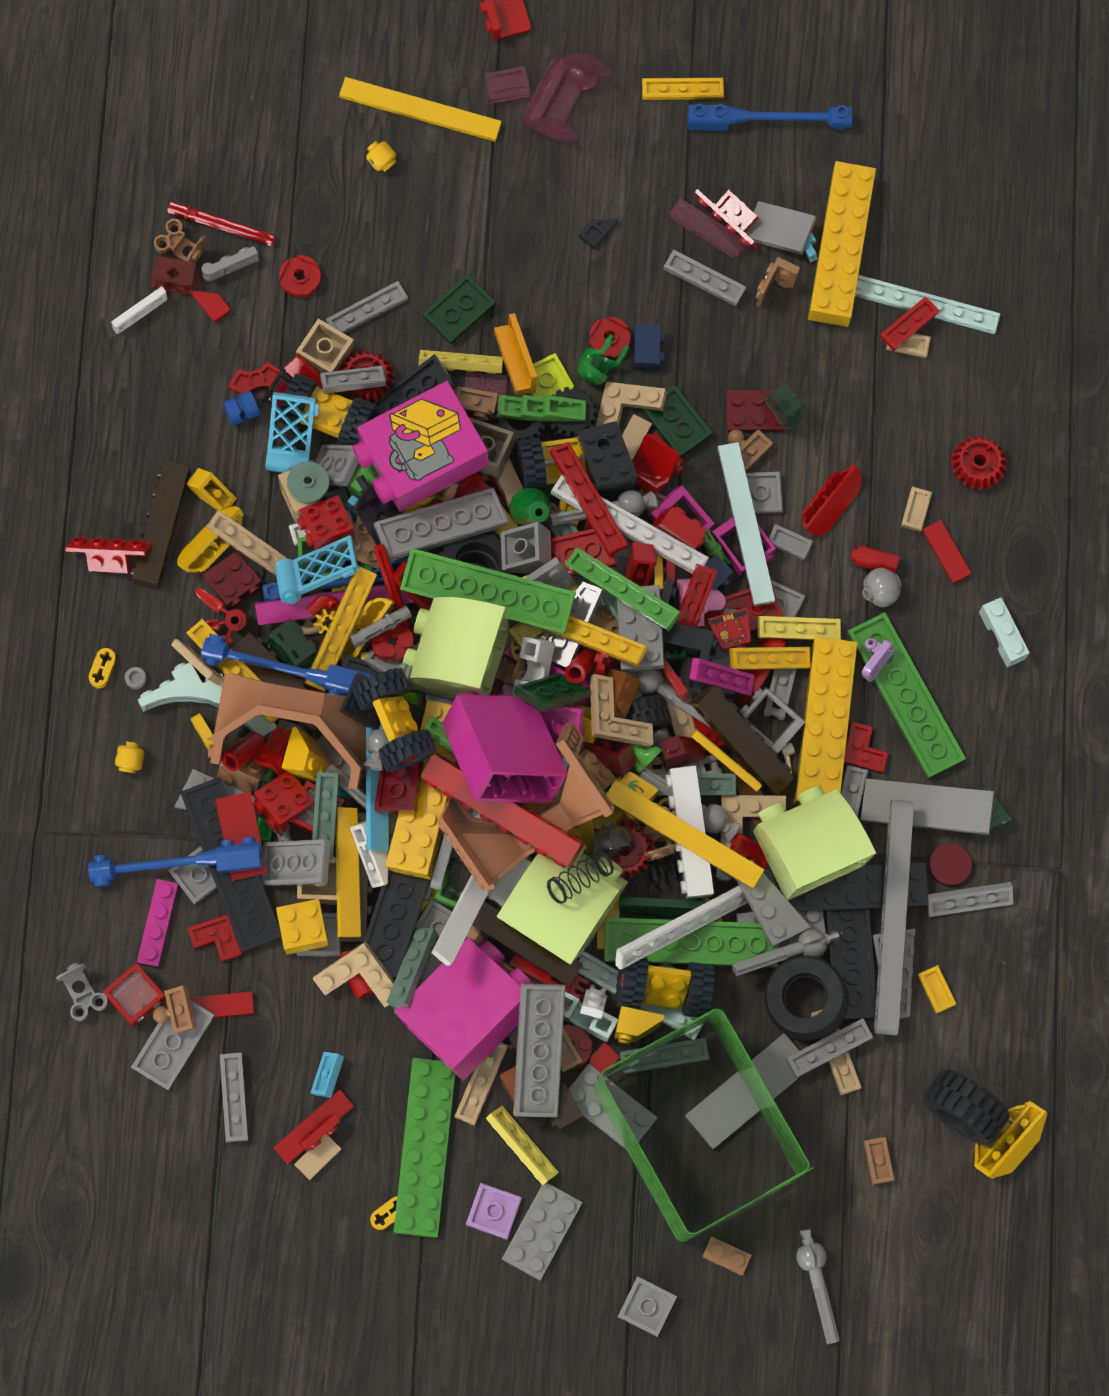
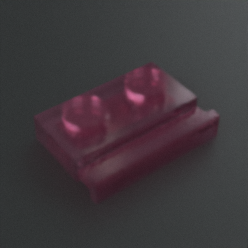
[485,66,530,103]
[465,372,508,406]

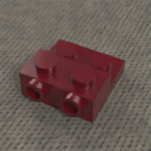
[202,551,262,610]

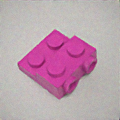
[540,705,585,751]

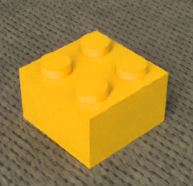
[276,899,329,955]

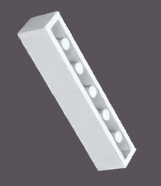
[665,766,714,899]

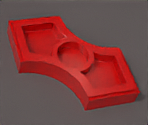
[228,362,280,394]

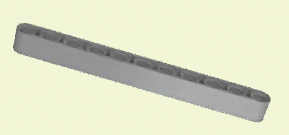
[874,799,914,1036]

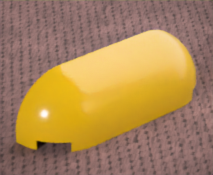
[177,506,243,573]
[340,598,395,667]

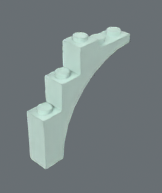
[138,662,276,741]

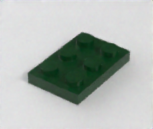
[422,274,496,345]
[642,385,713,457]
[514,673,591,712]

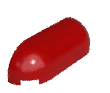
[801,465,862,536]
[735,638,789,706]

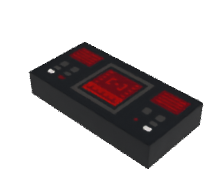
[262,366,292,412]

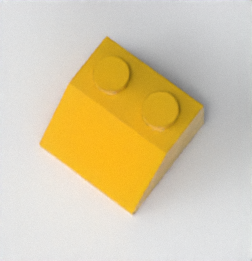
[282,727,330,782]
[614,1006,664,1045]

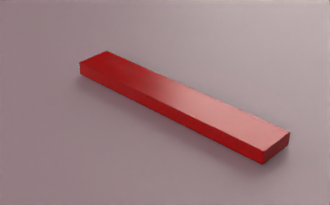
[549,442,628,556]

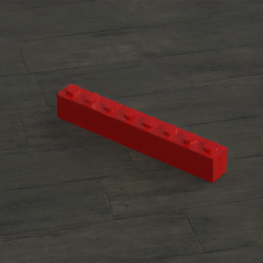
[420,753,585,868]

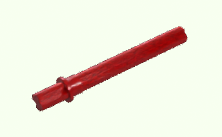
[167,201,276,246]
[374,544,417,645]

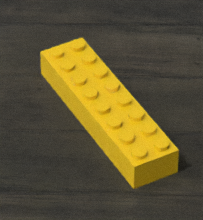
[808,161,876,327]
[794,636,857,806]
[386,700,459,880]

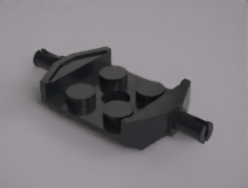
[353,474,409,558]

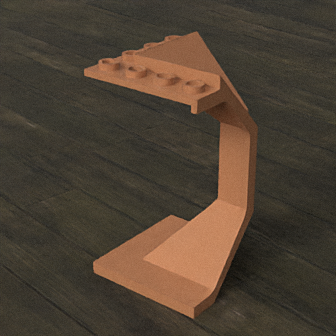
[206,673,366,790]
[438,721,615,892]

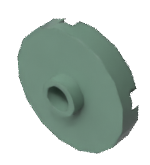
[287,461,329,504]

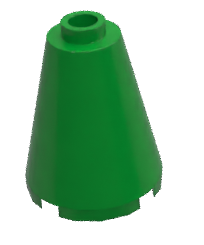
[509,488,551,527]

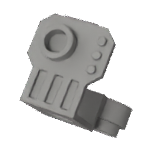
[56,962,108,1022]

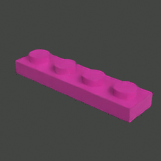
[689,658,754,696]
[137,879,178,968]

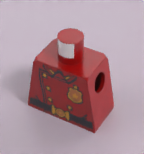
[708,608,751,652]

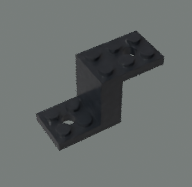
[576,421,640,537]
[661,578,718,699]

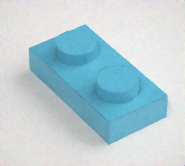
[311,1052,344,1098]

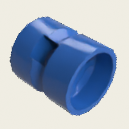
[222,390,260,427]

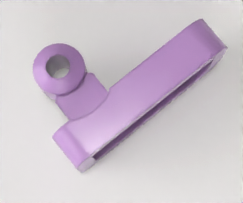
[862,638,895,682]

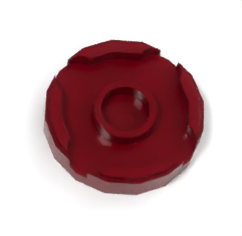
[929,843,972,887]

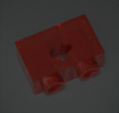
[150,256,197,294]

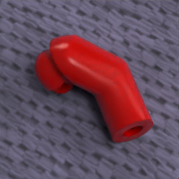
[306,595,339,616]

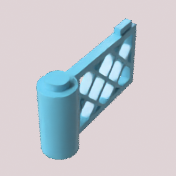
[265,392,319,473]
[275,535,359,604]

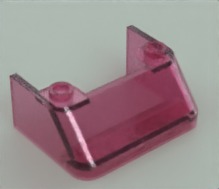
[521,53,612,141]

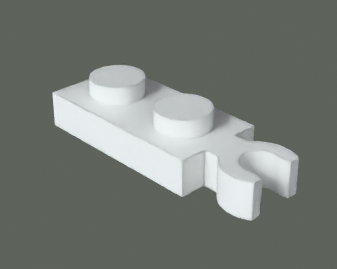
[580,985,607,1019]

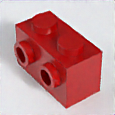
[623,542,657,587]

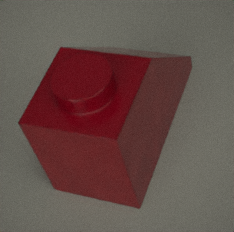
[658,735,706,772]
[585,738,636,776]

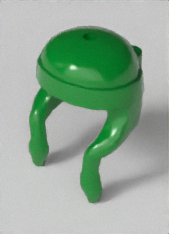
[577,334,629,386]

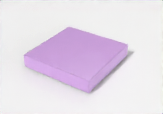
[466,1183,522,1240]

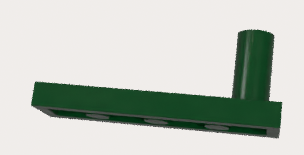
[619,896,706,917]

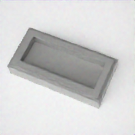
[769,524,813,561]

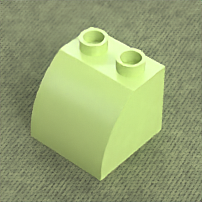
[403,597,510,701]
[753,785,876,900]
[497,845,628,964]

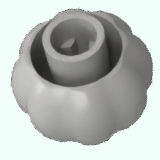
[862,568,901,608]

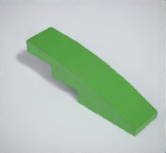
[498,395,586,422]

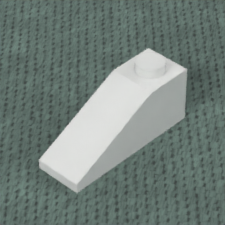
[350,820,388,888]

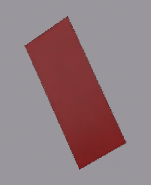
[215,792,268,881]

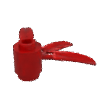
[189,588,249,648]

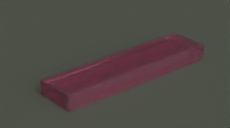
[668,198,746,260]

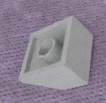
[501,522,551,574]

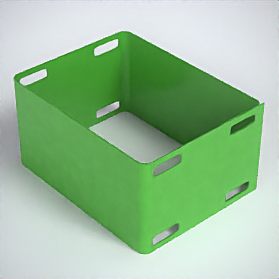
[594,1009,813,1242]

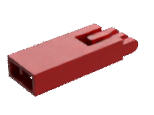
[509,954,591,1002]

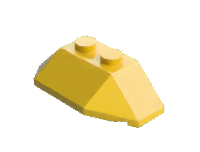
[974,1101,1047,1179]

